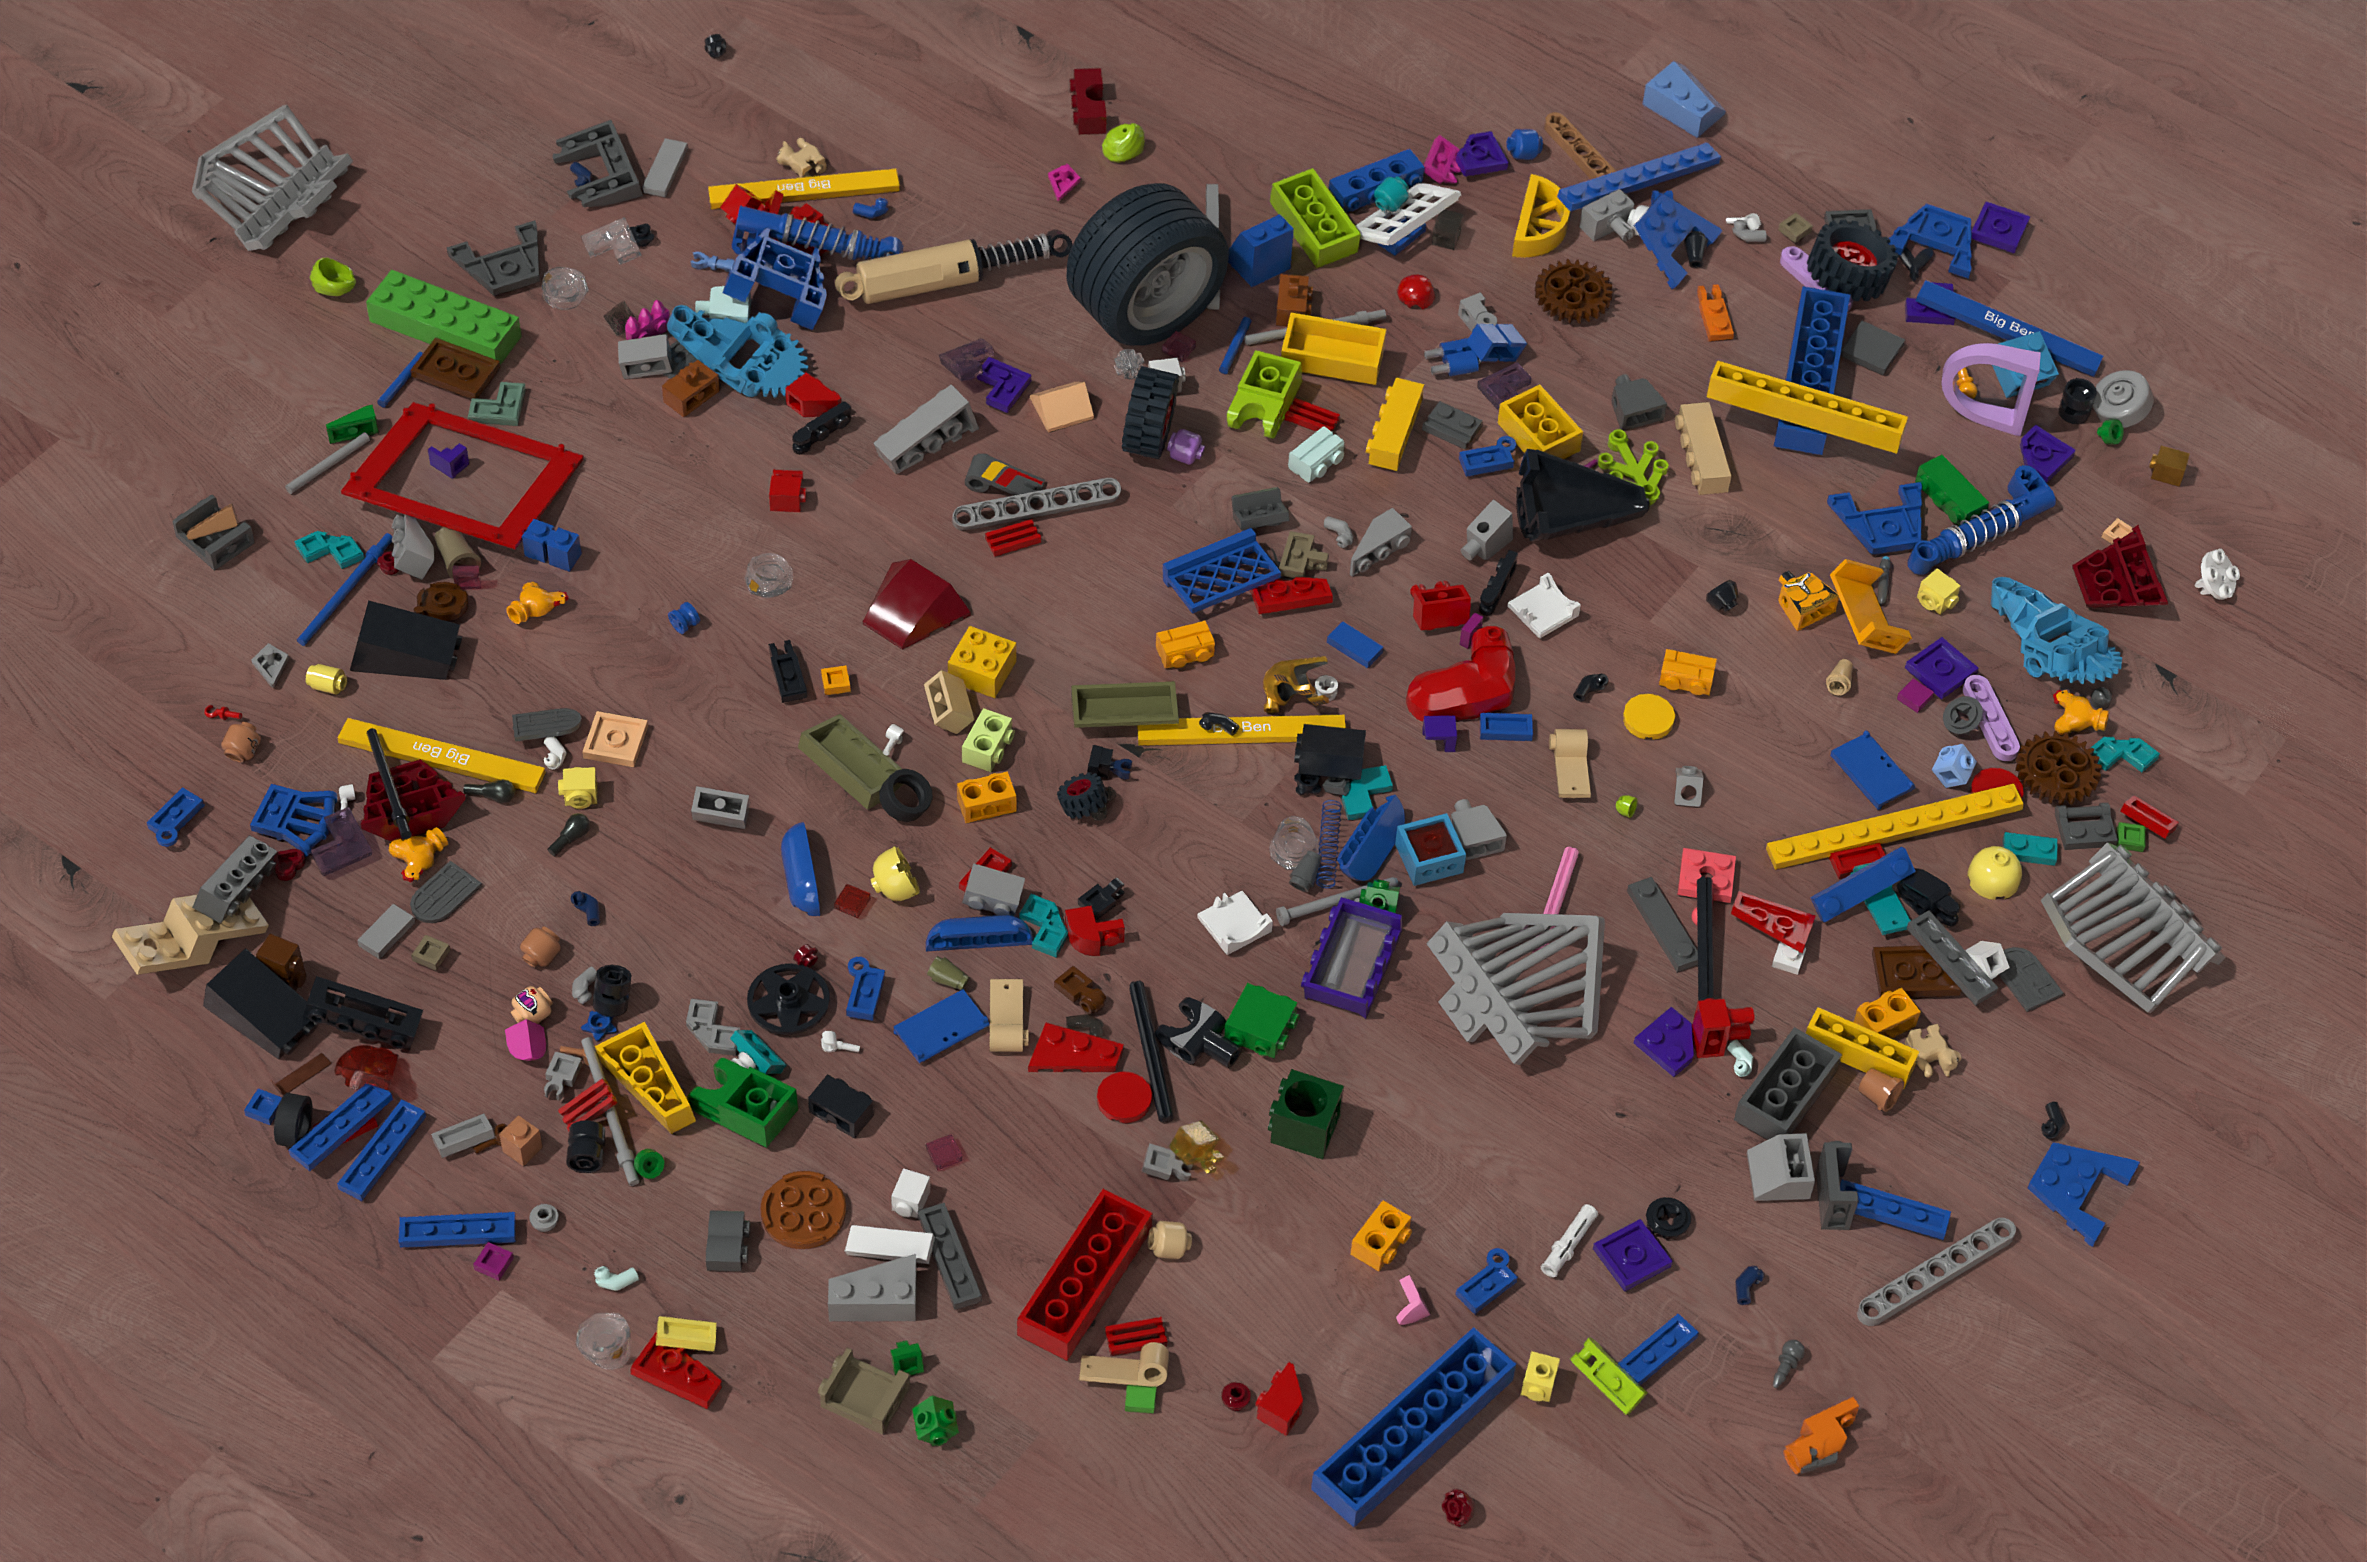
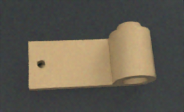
[1549,729,1591,799]
[990,979,1028,1052]
[1079,1342,1169,1387]

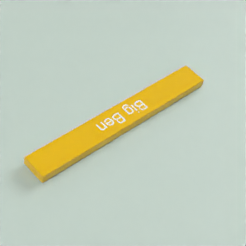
[708,169,899,209]
[1137,715,1346,746]
[337,718,546,793]

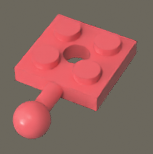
[1677,848,1736,925]

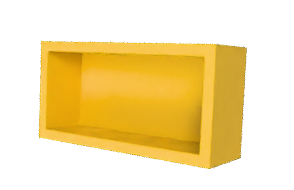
[1281,313,1386,385]

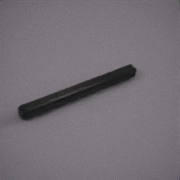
[1697,876,1714,1001]
[1129,980,1174,1123]

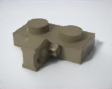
[1279,531,1329,578]

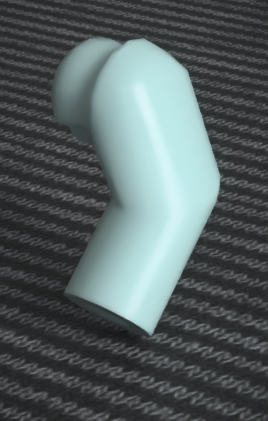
[1727,1040,1754,1077]
[594,1266,639,1291]

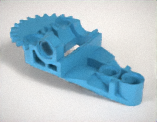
[667,305,808,398]
[1991,577,2122,684]

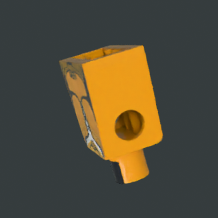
[1778,571,1839,631]

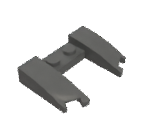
[553,120,643,208]

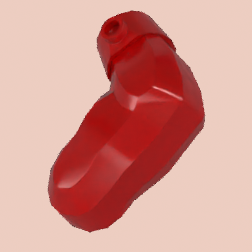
[1406,626,1515,722]

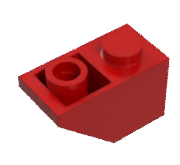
[785,372,842,417]
[1255,1362,1303,1436]

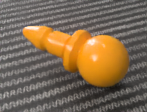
[1956,367,1978,399]

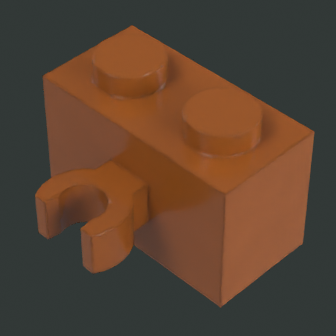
[1276,274,1313,327]
[662,360,720,418]

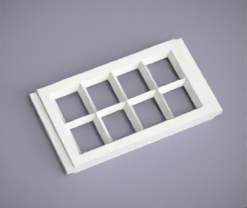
[1355,183,1461,246]

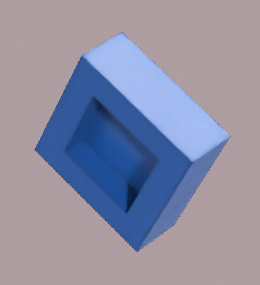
[244,1088,282,1125]

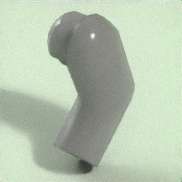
[1732,220,1766,242]
[1324,516,1354,548]
[572,967,597,1004]

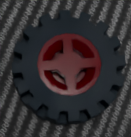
[1057,772,1108,819]

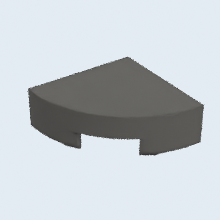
[1322,777,1350,796]

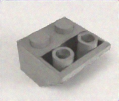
[1747,1133,1815,1201]

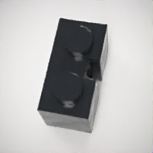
[808,1074,874,1139]

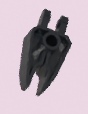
[1896,868,1960,927]

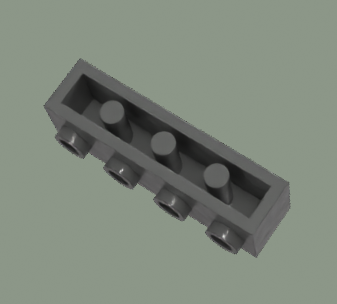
[192,835,277,924]

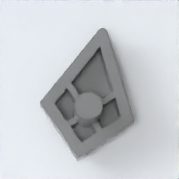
[251,643,289,688]

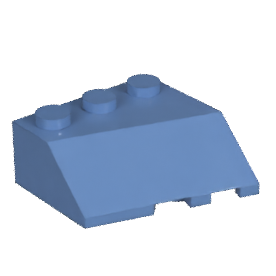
[1643,61,1726,138]

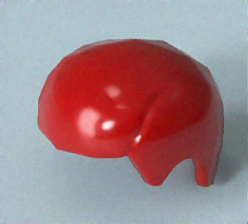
[1397,274,1435,309]

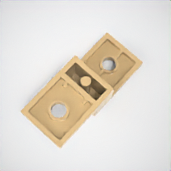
[112,895,269,975]

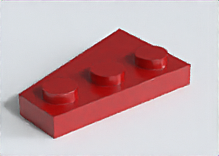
[1247,577,1333,614]
[1731,891,1816,954]
[1028,1022,1124,1072]
[630,1331,722,1409]

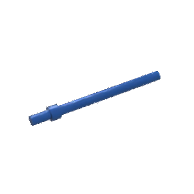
[297,533,393,646]

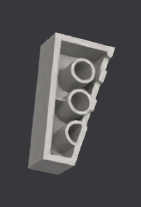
[873,384,979,474]

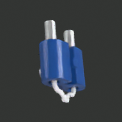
[1424,338,1482,377]

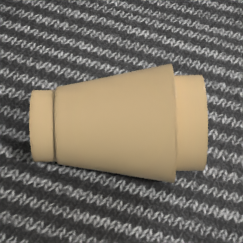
[1826,659,1853,695]

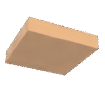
[582,711,648,767]

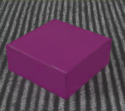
[1459,613,1483,649]
[1897,678,1934,713]
[473,1242,514,1281]

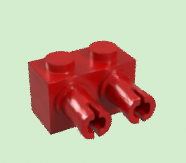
[1410,581,1471,630]
[1692,998,1755,1058]

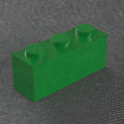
[1915,454,1990,526]

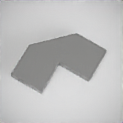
[686,999,741,1056]

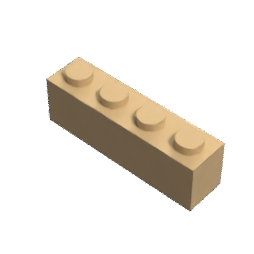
[1675,402,1731,495]

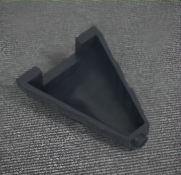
[1516,449,1650,541]

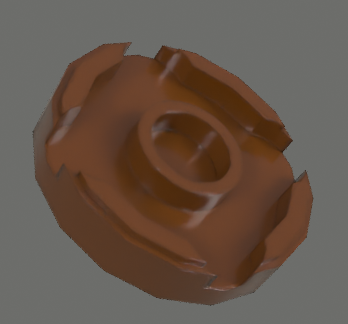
[417,582,468,621]

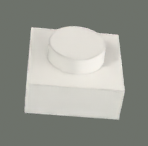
[1772,942,1806,975]

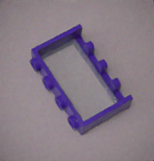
[1301,897,1402,1019]

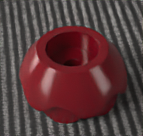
[1442,1489,1475,1526]

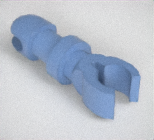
[690,252,735,272]

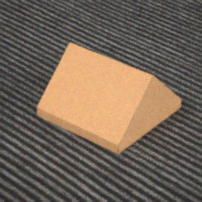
[1030,382,1094,432]

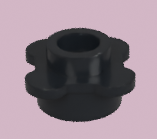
[628,223,654,247]
[1294,773,1322,795]

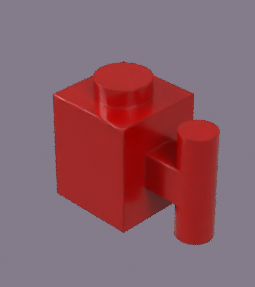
[720,184,770,224]
[769,469,807,513]

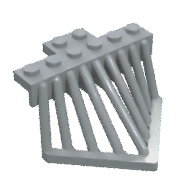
[192,105,353,251]
[2040,842,2226,1013]
[1426,913,1605,1065]

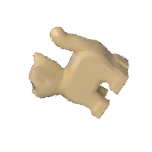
[776,138,826,178]
[1905,1024,1961,1078]

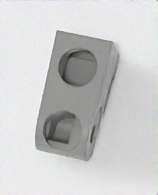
[1458,292,1497,332]

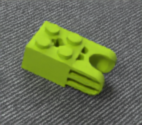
[1227,350,1303,439]

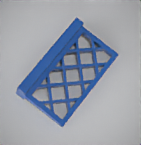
[1163,528,1281,614]

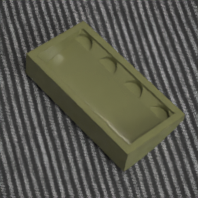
[1071,681,1179,728]
[798,714,903,810]

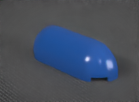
[1337,795,1405,881]
[781,822,820,916]
[926,915,1033,952]

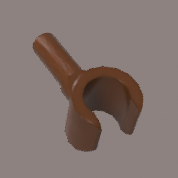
[473,1123,507,1154]

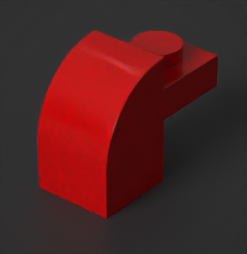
[1065,906,1125,956]

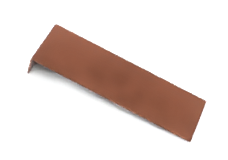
[271,1053,331,1096]

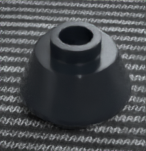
[1706,580,1739,612]

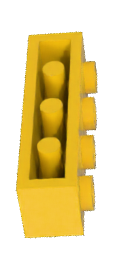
[1366,377,1424,471]
[1806,1007,1920,1089]

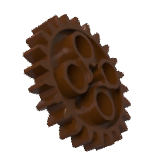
[1534,259,1613,324]
[2015,731,2102,806]

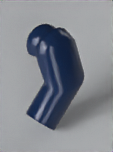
[570,161,593,187]

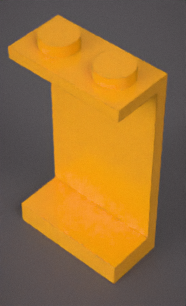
[1830,559,1912,654]

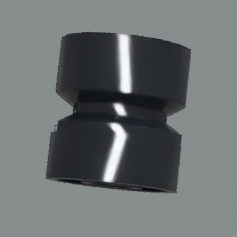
[2058,378,2097,424]
[592,965,632,1017]
[566,1120,606,1173]

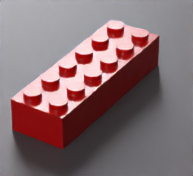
[1017,1189,1153,1361]

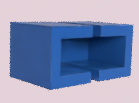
[1466,324,1527,362]
[522,519,582,572]

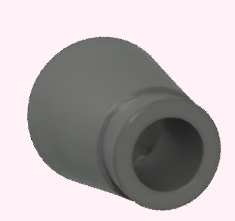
[1289,850,1322,892]

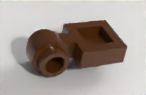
[1054,966,1106,1014]

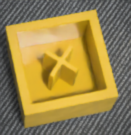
[948,626,1016,699]

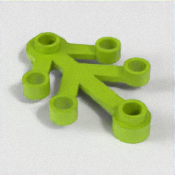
[1598,429,1669,505]

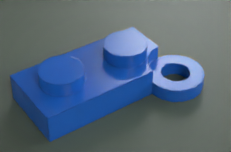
[1459,436,1516,477]
[146,787,204,847]
[846,957,885,1021]
[1455,1248,1517,1314]

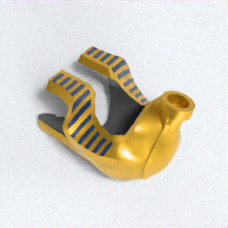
[1263,656,1329,713]

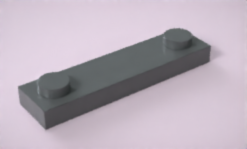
[1627,877,1698,973]
[1907,911,1998,1006]
[917,1203,982,1310]

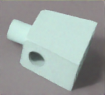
[695,286,751,323]

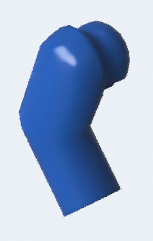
[853,198,888,219]

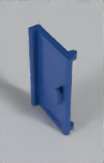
[1830,730,1916,810]
[893,989,990,1063]

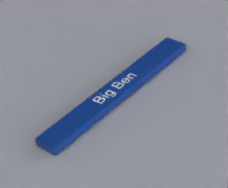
[1916,280,2103,377]

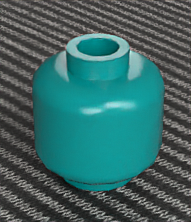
[1374,177,1409,212]

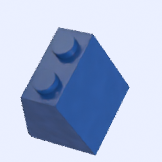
[1228,214,1294,287]

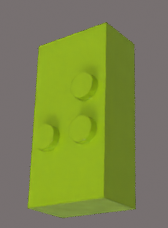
[1270,168,1361,268]

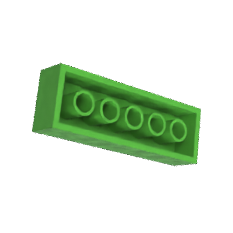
[366,269,522,365]

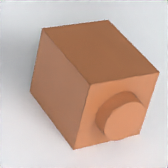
[499,1115,543,1167]

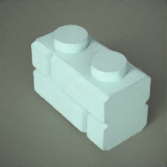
[1288,427,1344,483]

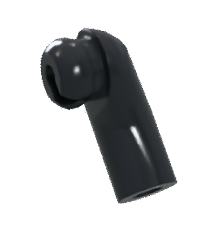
[1573,673,1609,702]
[1199,712,1239,736]
[2041,1102,2066,1139]

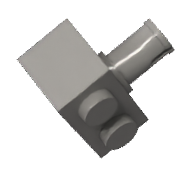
[1579,189,1635,241]

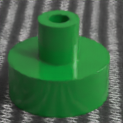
[2097,420,2124,444]
[634,1148,665,1179]

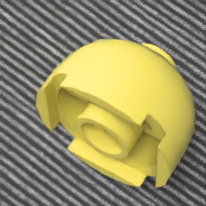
[871,846,920,901]
[1967,846,2022,900]

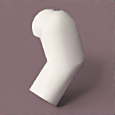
[544,736,567,770]

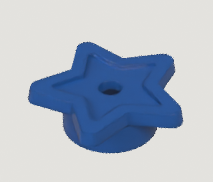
[581,1011,617,1042]

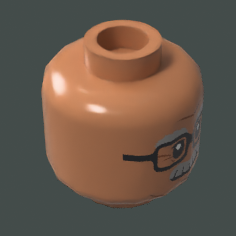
[221,722,261,763]

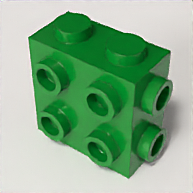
[1224,983,1300,1059]

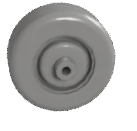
[2093,370,2154,428]

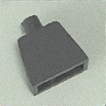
[1611,374,1667,431]

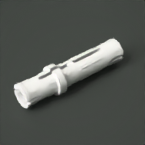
[1541,1204,1598,1278]

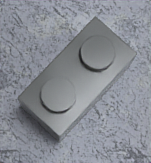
[618,334,672,379]
[691,786,750,829]
[962,863,1025,916]

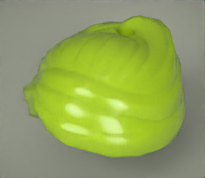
[1102,123,1145,163]
[310,257,356,296]

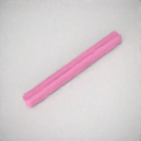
[1532,846,1579,953]

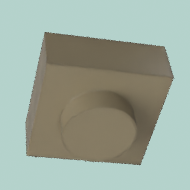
[1778,213,1813,243]
[412,935,450,971]

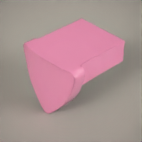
[1396,1275,1430,1325]

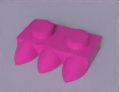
[1424,135,1461,184]
[625,300,670,340]

